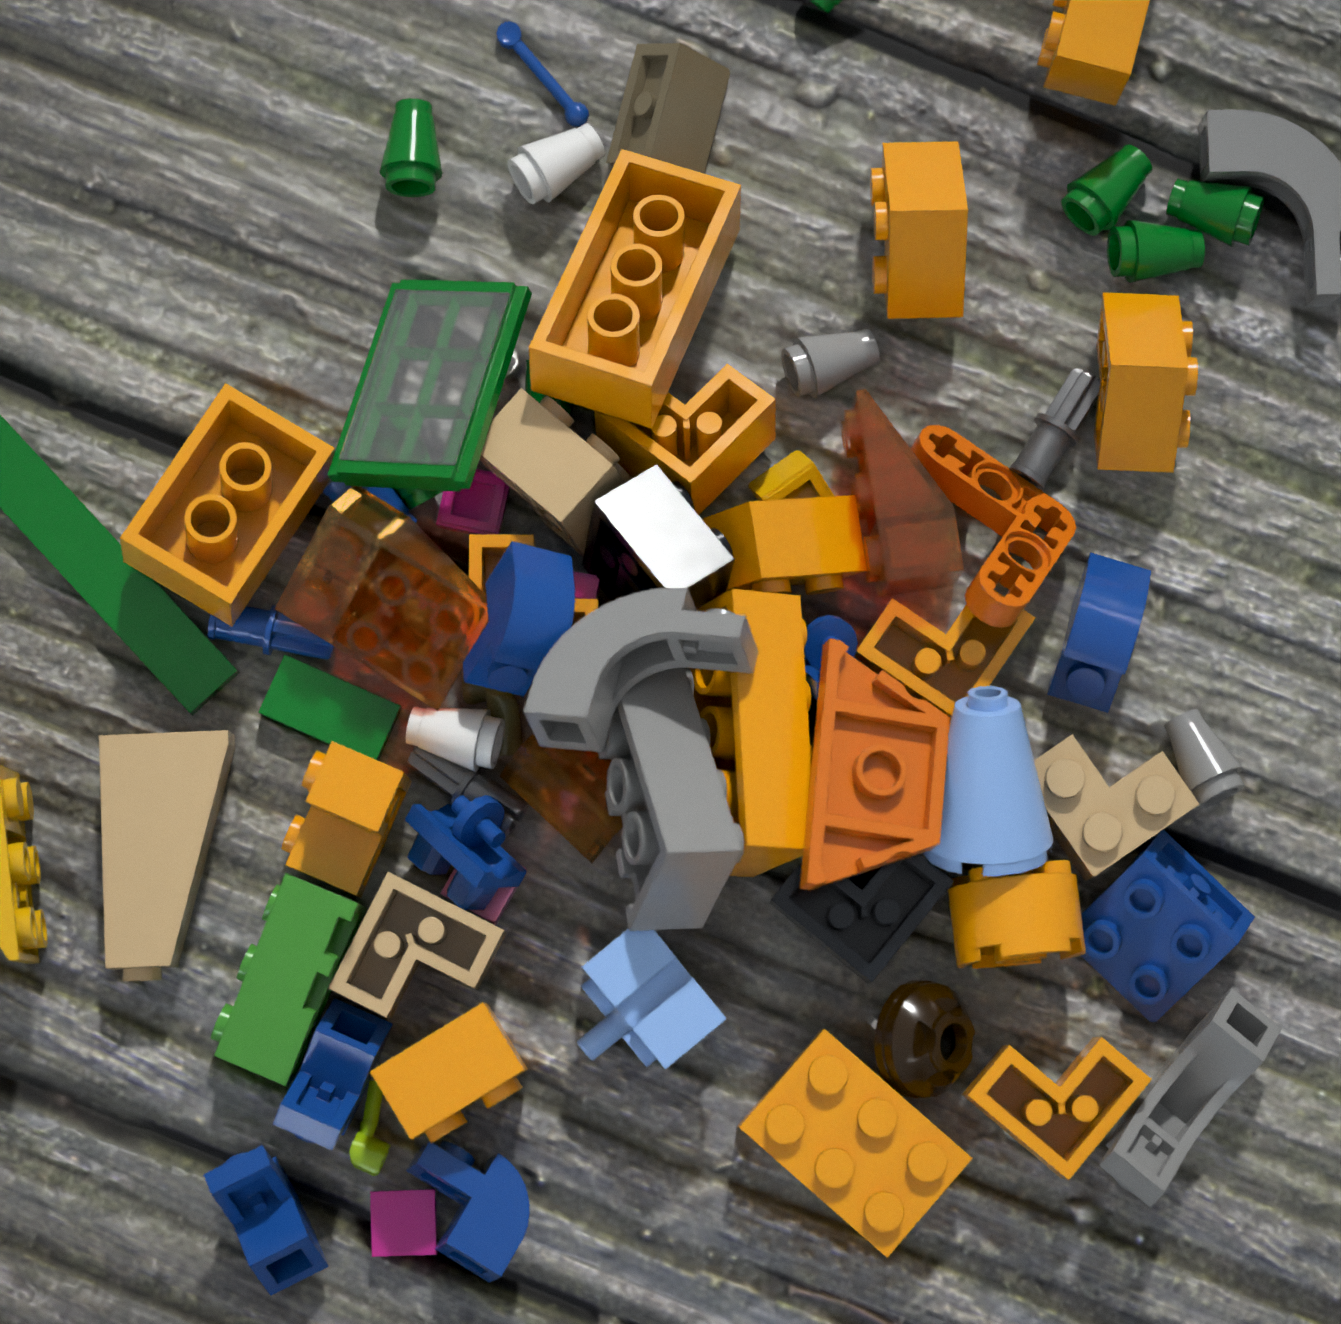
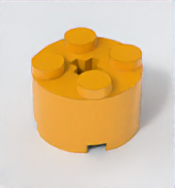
[948,860,1086,969]

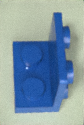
[1081,829,1255,1022]

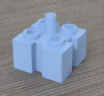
[577,928,727,1069]

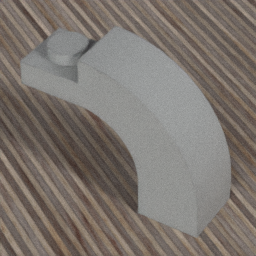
[1198,109,1341,307]
[524,587,758,752]
[1099,988,1282,1207]

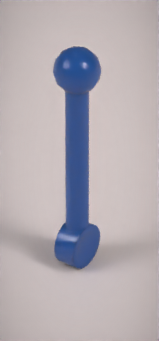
[497,21,589,127]

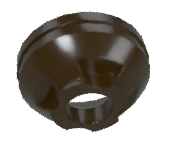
[874,980,975,1098]

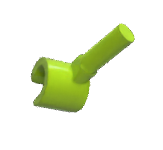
[349,1081,391,1176]

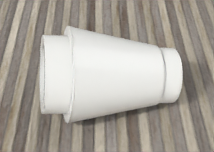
[508,123,605,204]
[406,706,505,772]

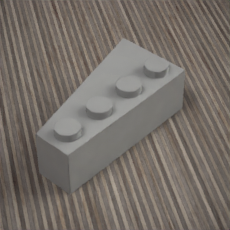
[598,668,744,931]

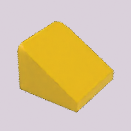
[748,450,834,501]

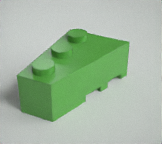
[211,873,368,1086]

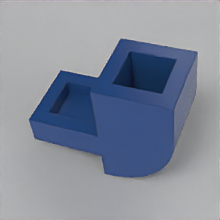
[463,541,575,697]
[1047,552,1151,713]
[273,998,393,1151]
[406,1140,530,1283]
[203,1145,329,1296]

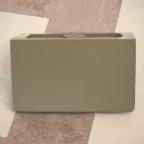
[606,43,730,173]

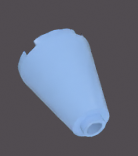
[923,686,1053,876]

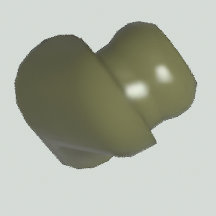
[461,674,523,756]

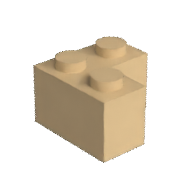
[480,388,632,556]
[1034,734,1199,881]
[329,872,507,1019]

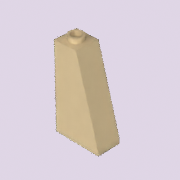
[99,730,235,982]

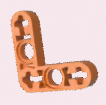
[906,425,1076,628]

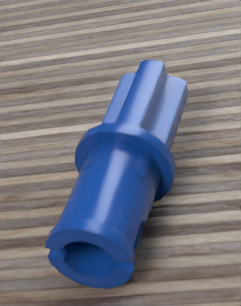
[208,605,338,660]

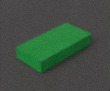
[258,654,402,761]

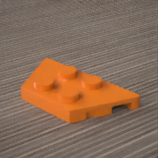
[800,638,950,890]

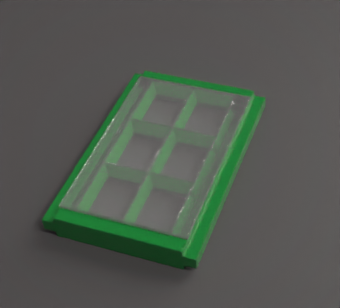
[327,279,532,492]

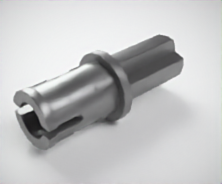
[1009,368,1100,491]
[407,746,529,837]

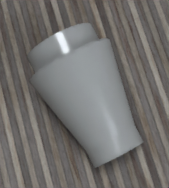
[781,328,880,398]
[1164,709,1245,809]

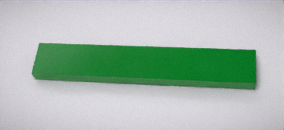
[0,415,240,715]

